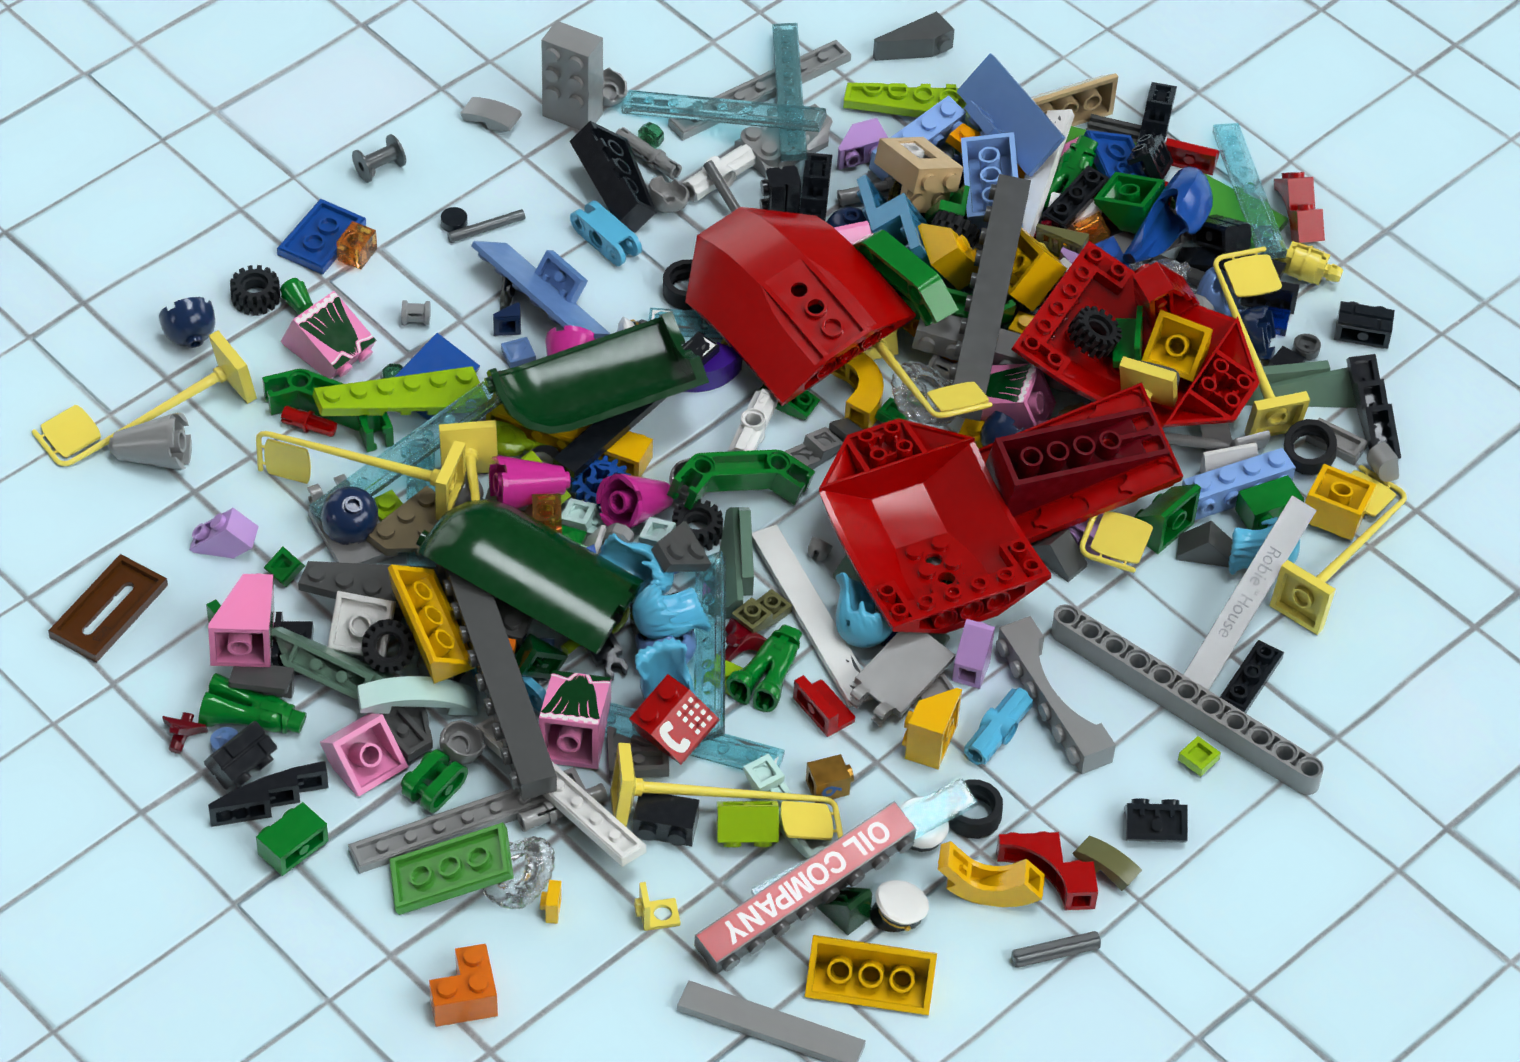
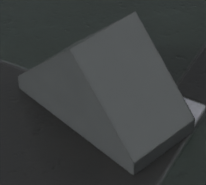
[1176,521,1232,567]
[1030,529,1087,582]

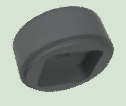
[1292,334,1321,360]

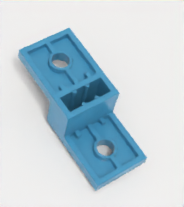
[857,174,944,279]

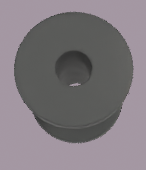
[352,134,406,182]

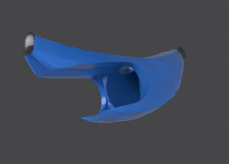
[1123,166,1213,264]

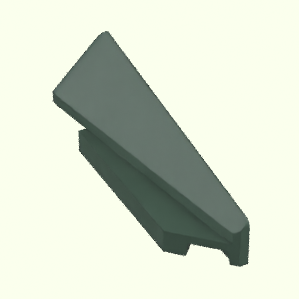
[1246,360,1357,408]
[709,507,754,619]
[272,627,397,700]

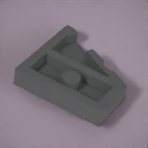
[651,521,712,572]
[379,706,433,762]
[607,727,669,779]

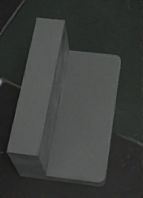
[228,665,294,698]

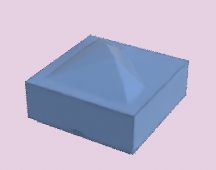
[501,337,536,368]

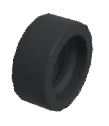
[663,259,694,310]
[1284,419,1337,475]
[945,779,1003,838]

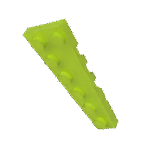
[843,82,968,118]
[313,366,489,416]

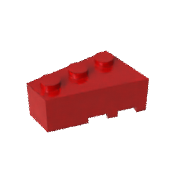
[1133,262,1200,330]

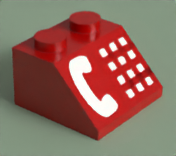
[629,674,720,765]

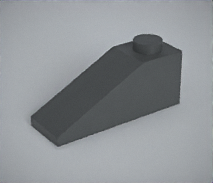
[873,11,955,61]

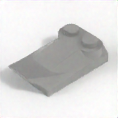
[734,104,833,177]

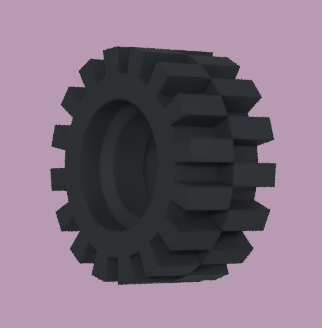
[931,210,980,249]
[230,265,281,316]
[1068,306,1122,359]
[672,499,723,551]
[361,619,415,673]

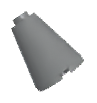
[109,413,192,470]

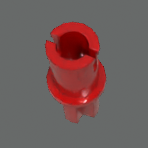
[281,406,337,437]

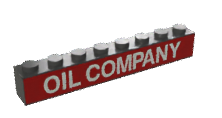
[694,801,917,974]

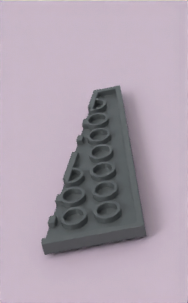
[298,561,533,645]

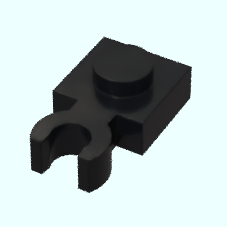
[585,632,628,681]

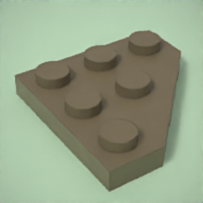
[366,486,455,556]

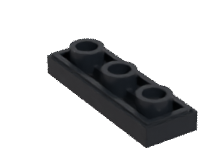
[1041,165,1110,229]
[1220,640,1284,713]

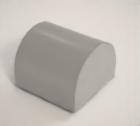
[1367,442,1399,482]

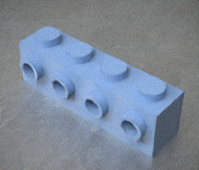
[869,96,967,181]
[1182,448,1296,520]

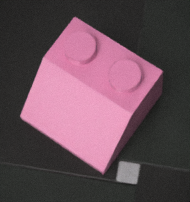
[320,713,409,796]

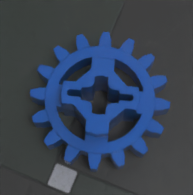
[570,455,631,509]

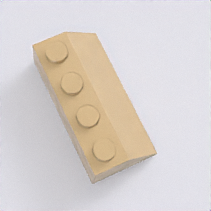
[1031,73,1118,126]

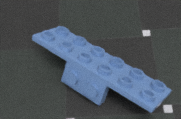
[957,53,1065,177]
[471,241,610,339]

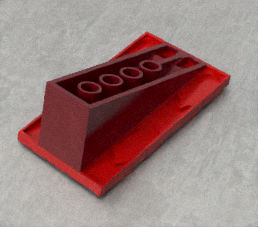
[978,382,1183,543]

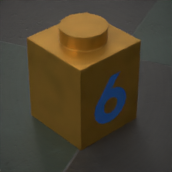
[806,754,854,803]

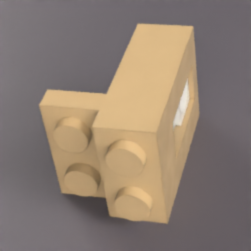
[874,137,964,213]

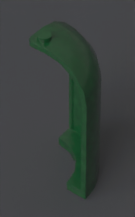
[484,311,709,434]
[416,499,644,655]

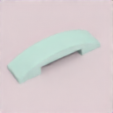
[561,498,676,546]
[357,676,478,716]
[743,753,834,859]

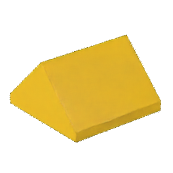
[1141,310,1213,382]

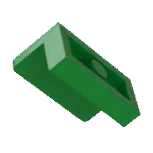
[924,185,970,225]
[1113,306,1144,368]

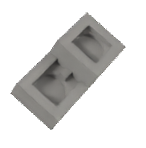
[460,97,522,131]
[784,427,843,470]

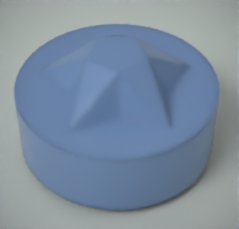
[210,727,239,753]

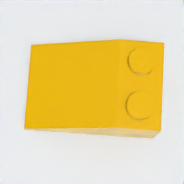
[1008,227,1067,311]

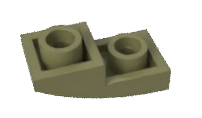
[731,589,792,633]
[1072,835,1142,891]

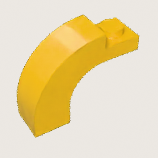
[831,352,884,429]
[938,841,1045,907]

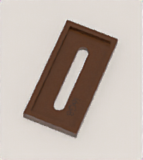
[48,554,168,663]

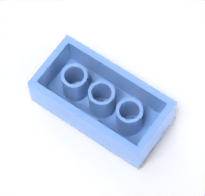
[961,132,1023,238]

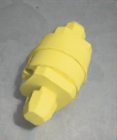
[1268,241,1343,285]

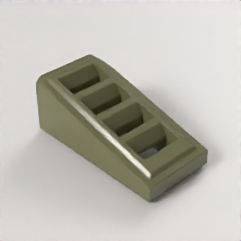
[1036,224,1089,257]

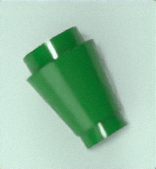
[280,278,313,315]

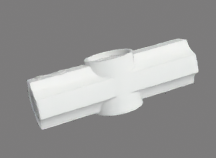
[682,144,756,202]
[728,388,778,452]

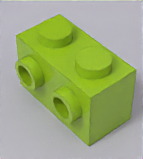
[717,801,779,848]

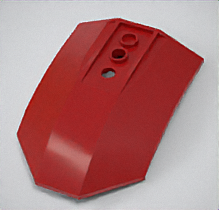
[685,207,916,406]
[1011,241,1260,428]
[819,418,1051,634]

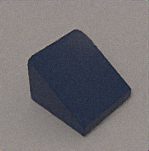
[493,302,521,336]

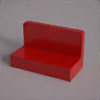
[1166,138,1220,176]
[793,675,855,737]

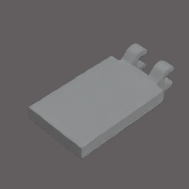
[307,474,396,564]
[848,632,955,726]

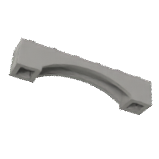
[996,616,1116,774]

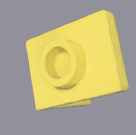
[634,882,681,931]

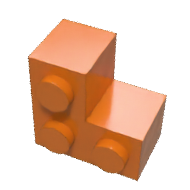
[429,943,498,1027]

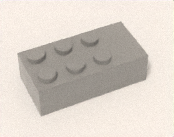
[541,20,603,130]

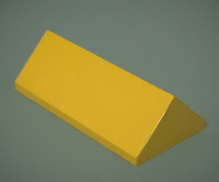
[388,564,475,684]
[805,935,937,1015]

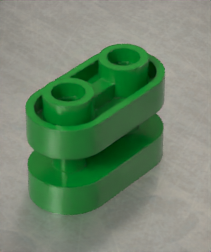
[401,749,468,813]

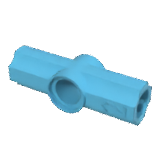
[964,687,1033,765]

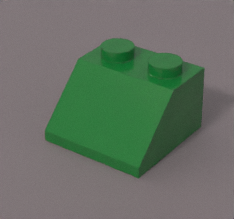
[1094,172,1165,234]
[1134,484,1201,554]

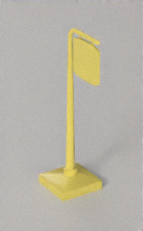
[1213,247,1310,436]
[32,330,257,466]
[864,330,993,418]
[1079,356,1178,573]
[439,420,498,501]
[256,431,465,520]
[1269,465,1407,635]
[610,743,843,840]

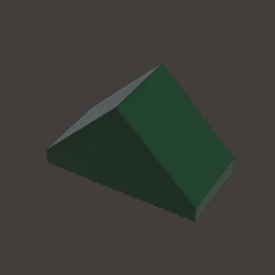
[515,633,568,679]
[817,887,872,935]

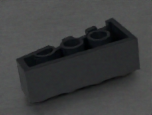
[569,121,657,233]

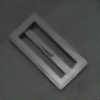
[1086,114,1141,143]

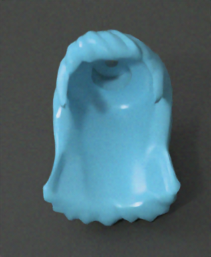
[1229,517,1300,575]
[599,533,674,597]
[836,572,892,648]
[632,584,711,640]
[634,638,695,701]

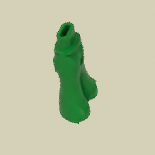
[1041,135,1098,216]
[726,624,802,712]
[198,673,307,734]

